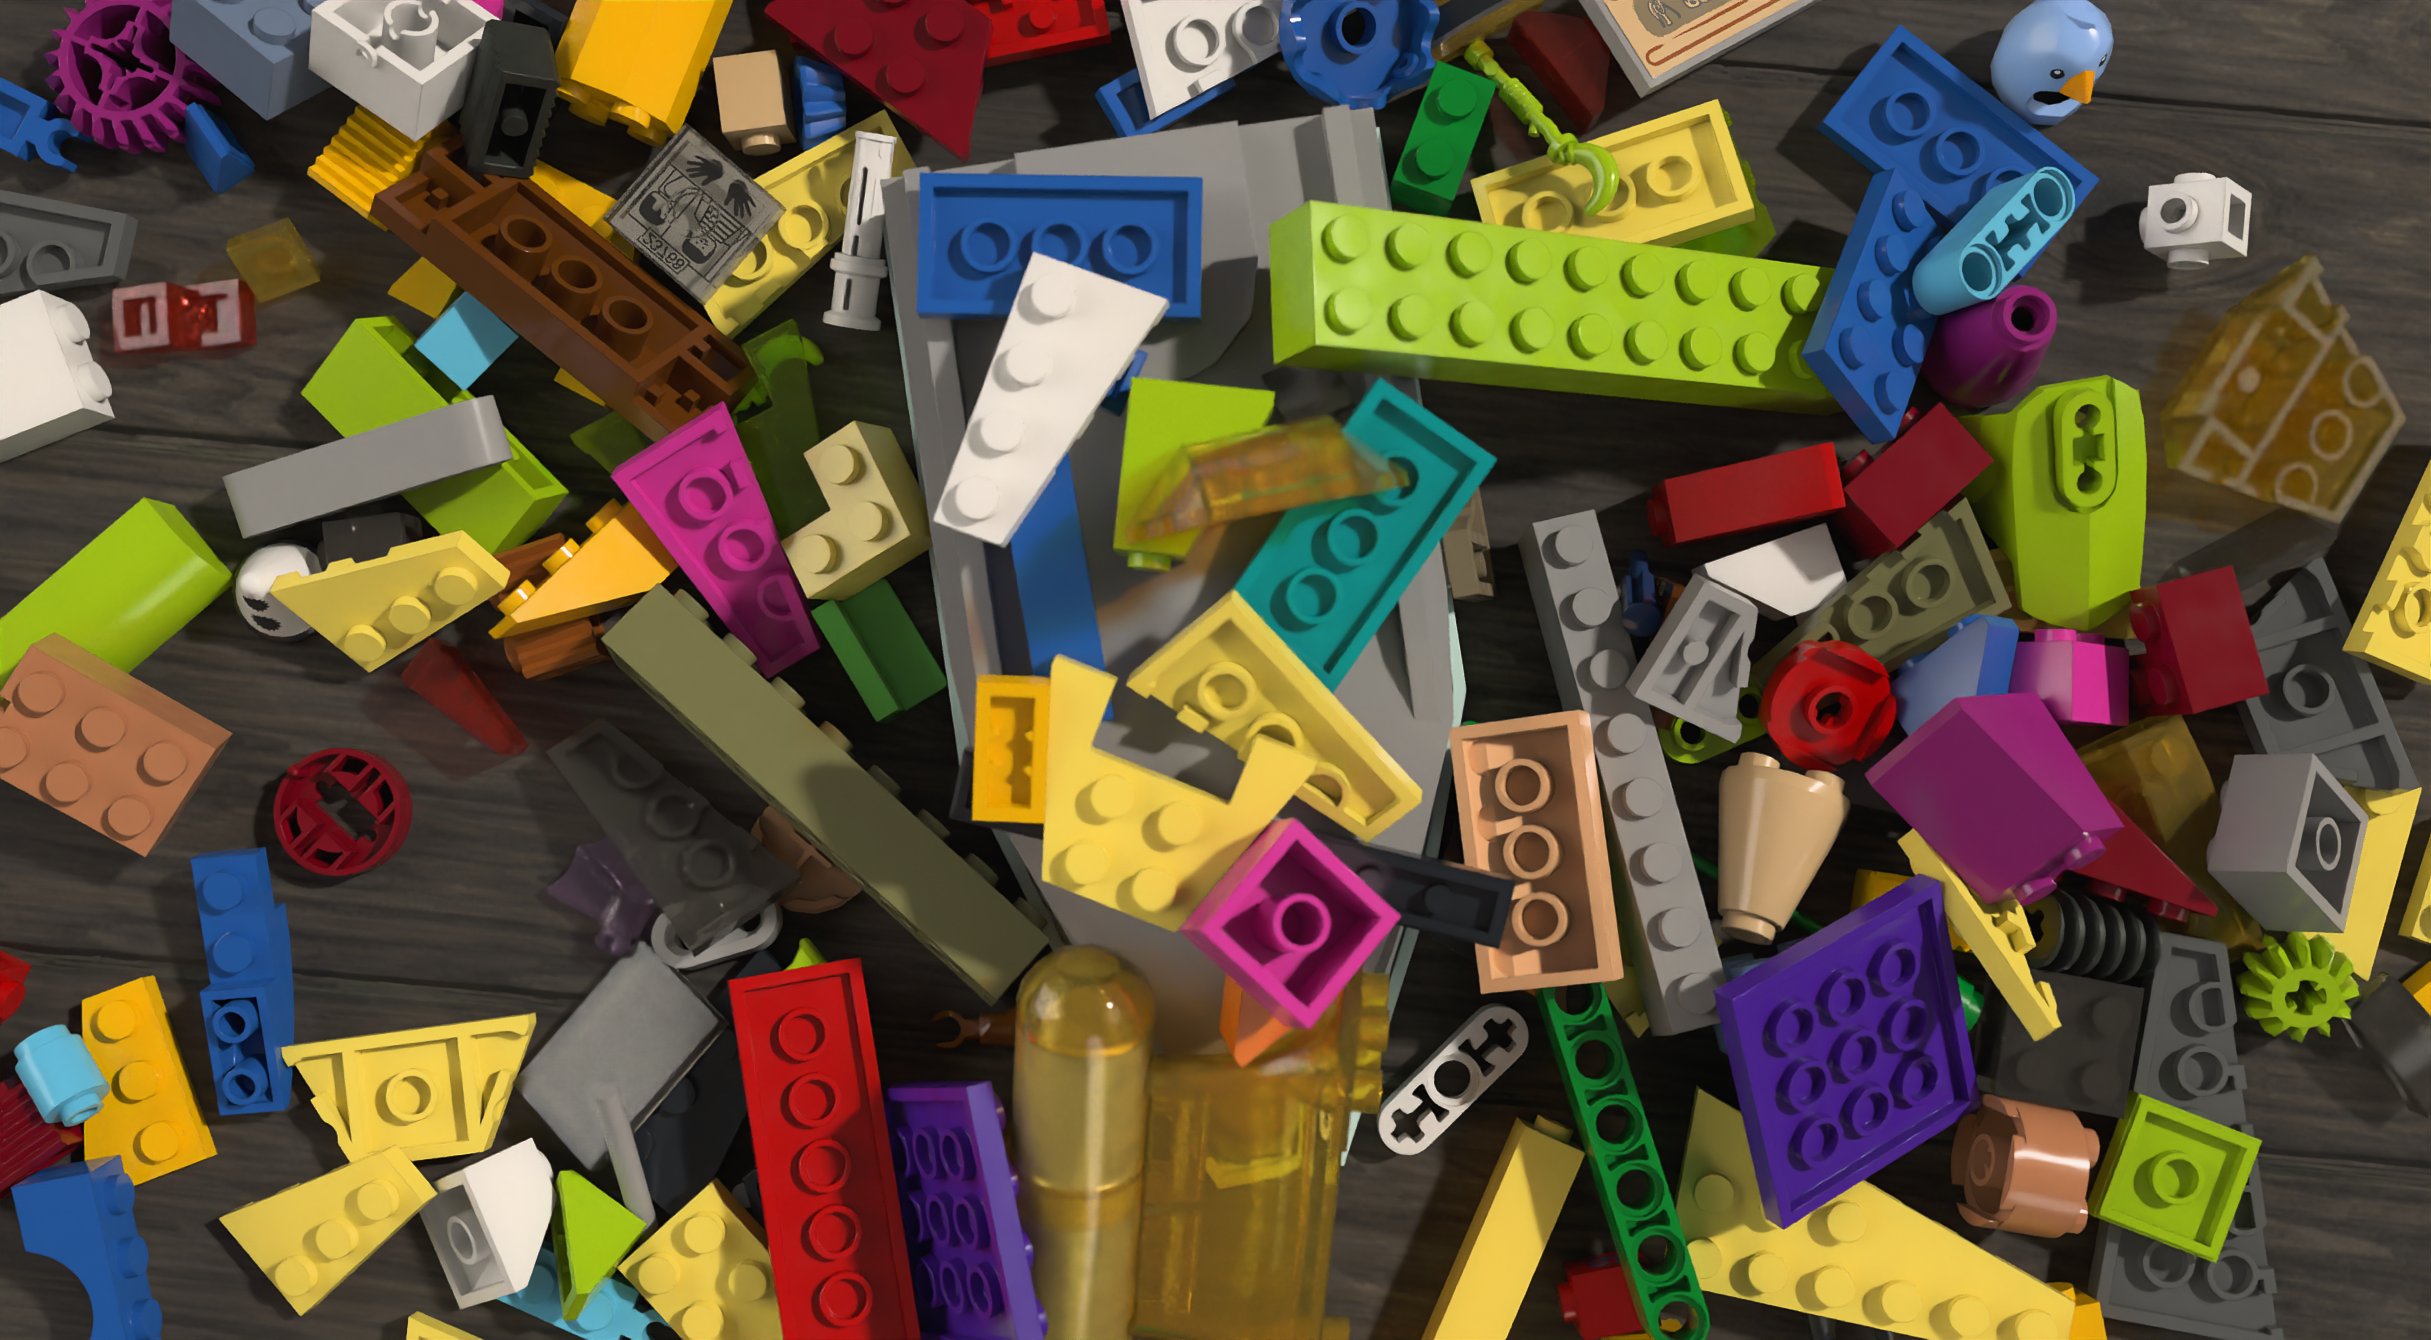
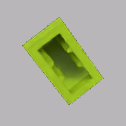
[550,1170,647,1321]

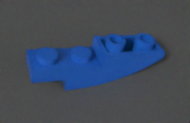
[190,847,294,1116]

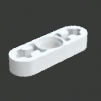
[1376,1003,1529,1155]

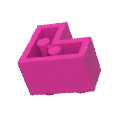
[2008,629,2129,726]

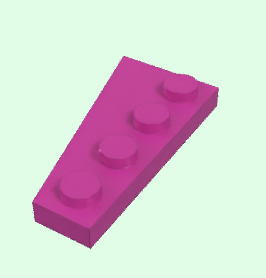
[611,401,822,679]

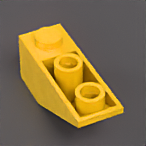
[488,498,679,640]

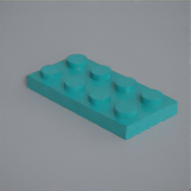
[1227,376,1497,693]

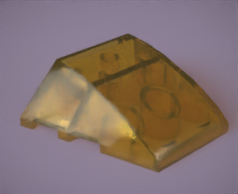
[2160,254,2407,524]
[1125,414,1410,544]

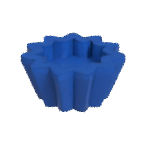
[792,56,847,151]

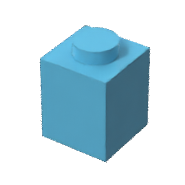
[414,291,519,391]

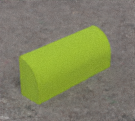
[301,316,569,555]
[0,497,234,701]

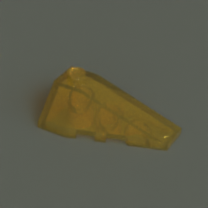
[2075,715,2264,964]

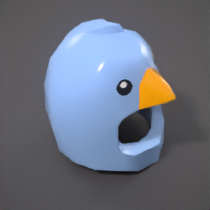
[1990,0,2114,126]

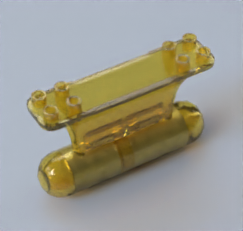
[1009,943,1390,1340]

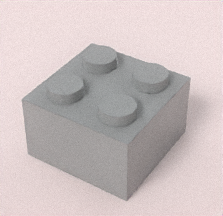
[2206,753,2369,933]

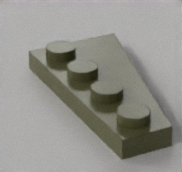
[1750,493,2012,711]

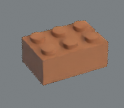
[0,632,233,857]

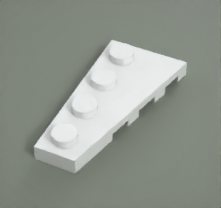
[1120,0,1357,120]
[933,252,1170,548]

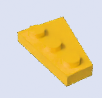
[82,975,217,1186]

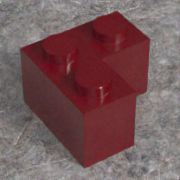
[1820,402,1994,562]
[2129,565,2270,718]

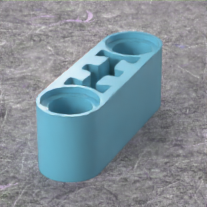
[1912,167,2075,315]

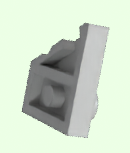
[1625,573,1758,744]

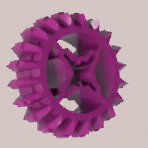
[43,0,223,155]

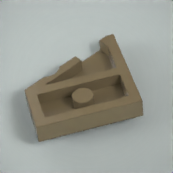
[1441,486,1499,603]

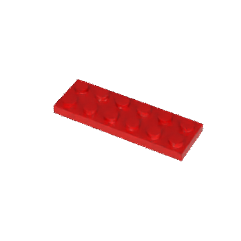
[727,957,921,1340]

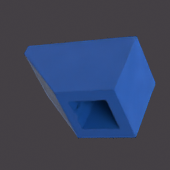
[1890,614,2019,736]

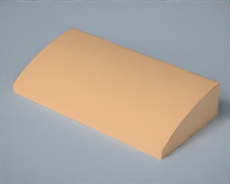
[1449,710,1624,994]

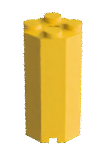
[555,0,733,148]

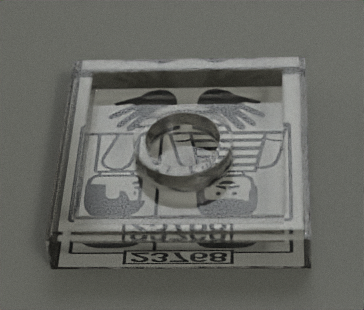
[603,123,787,305]

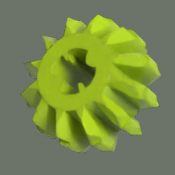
[2235,931,2360,1043]

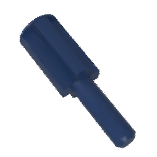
[1620,549,1662,637]

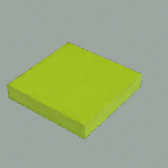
[2087,1090,2262,1263]

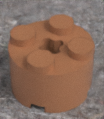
[1951,1094,2100,1238]

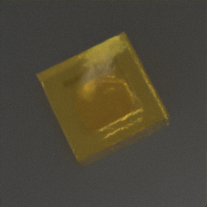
[226,217,321,303]

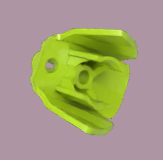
[1955,375,2147,631]

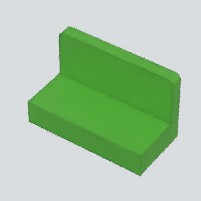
[811,579,948,724]

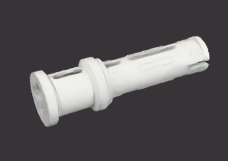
[823,131,897,331]

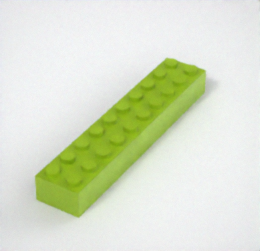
[1269,200,1844,416]

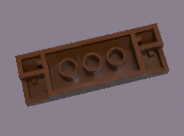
[369,133,766,443]

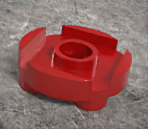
[1758,639,1896,772]

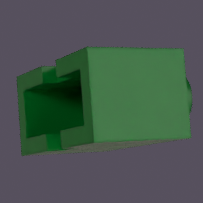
[1389,60,1497,218]

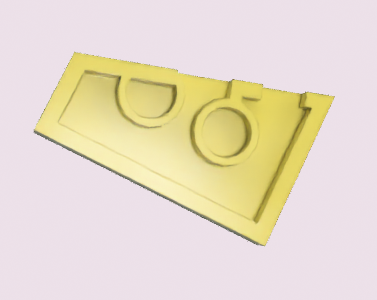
[269,530,511,673]
[218,1144,438,1316]

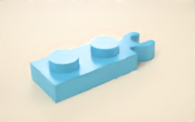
[496,1240,672,1340]

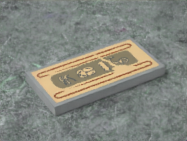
[1579,0,1823,98]

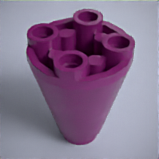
[1919,284,2057,411]

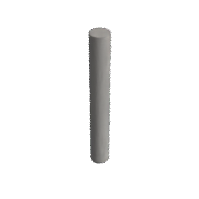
[592,1081,659,1245]

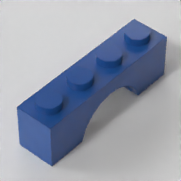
[11,1154,162,1340]

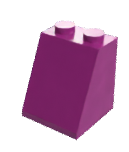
[1865,692,2124,906]

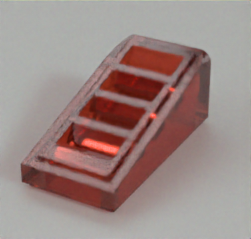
[400,638,529,756]

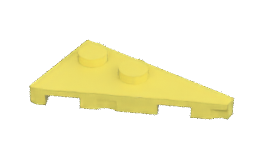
[1897,828,2062,1042]

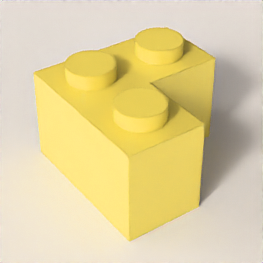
[780,420,933,601]

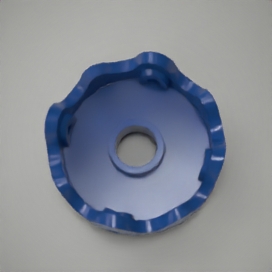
[1279,0,1440,110]

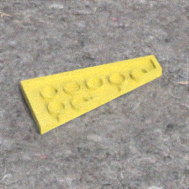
[1664,1085,2075,1340]

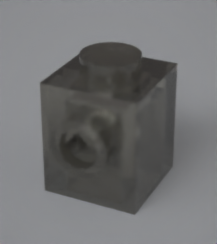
[318,505,424,572]

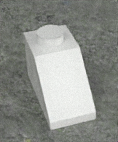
[1691,523,1848,626]

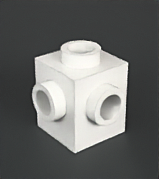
[2139,173,2252,270]

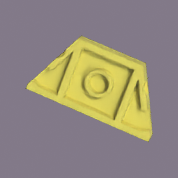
[281,1013,536,1162]

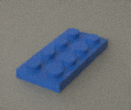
[1816,24,2100,283]
[1801,167,1946,445]
[916,173,1203,323]

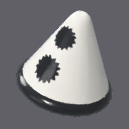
[232,538,332,643]

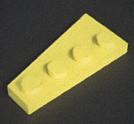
[2342,459,2431,685]

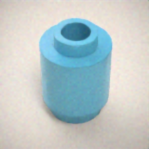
[14,1024,110,1127]

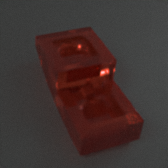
[111,279,257,354]

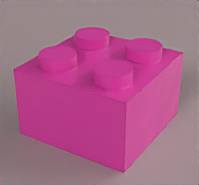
[1179,818,1401,1030]

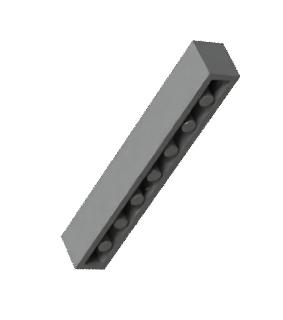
[1517,509,1727,1037]

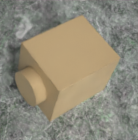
[713,49,797,156]

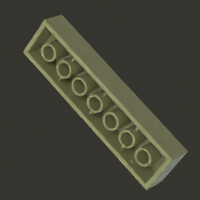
[601,583,1051,1007]

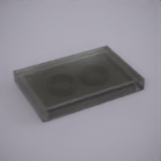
[512,937,730,1172]

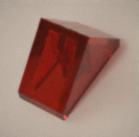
[1506,10,1611,135]

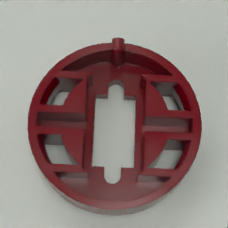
[273,748,412,876]

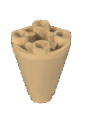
[1718,752,1851,945]

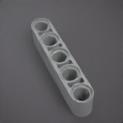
[222,395,514,539]

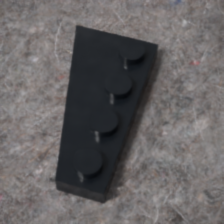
[591,948,787,1216]

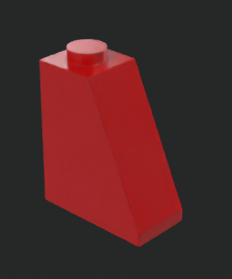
[1646,442,1846,550]

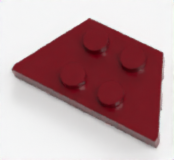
[763,0,994,164]

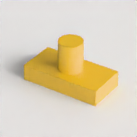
[972,674,1051,823]

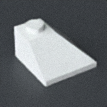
[419,1138,558,1310]

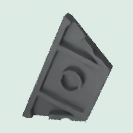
[2235,557,2420,794]

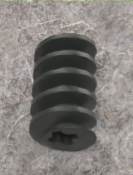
[2022,889,2164,983]

